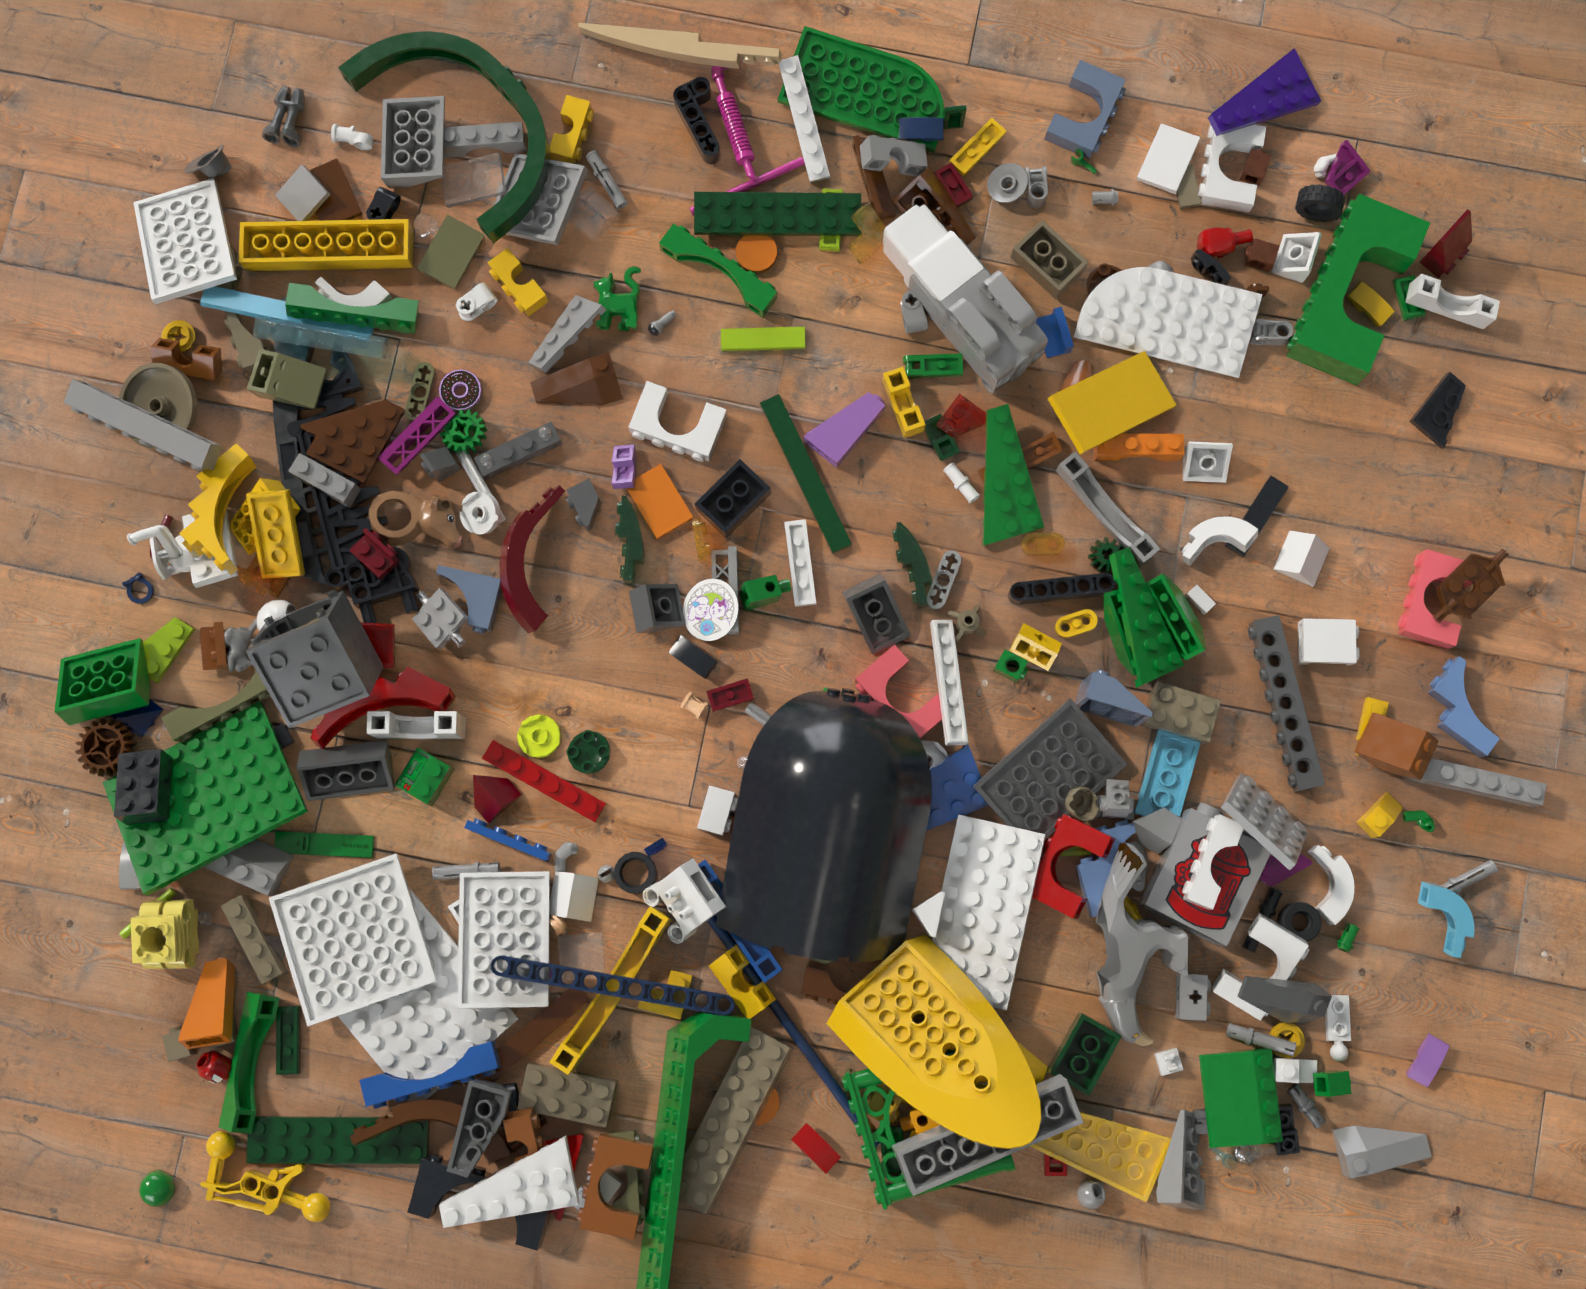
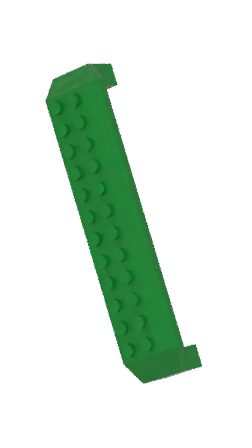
[636,1012,751,1289]

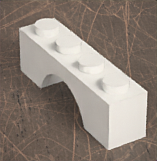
[1406,274,1500,329]
[1182,814,1244,910]

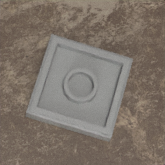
[275,165,331,221]

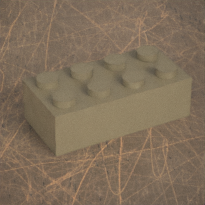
[517,1062,618,1128]

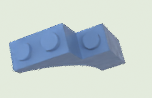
[1428,656,1500,758]
[1075,820,1136,917]

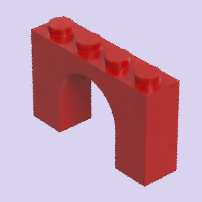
[1032,814,1116,919]

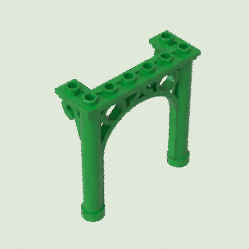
[842,1049,1016,1210]

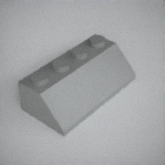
[203,839,294,896]

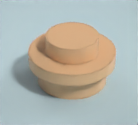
[549,915,567,937]

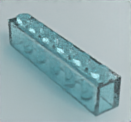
[253,316,389,359]

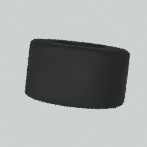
[1277,902,1322,942]

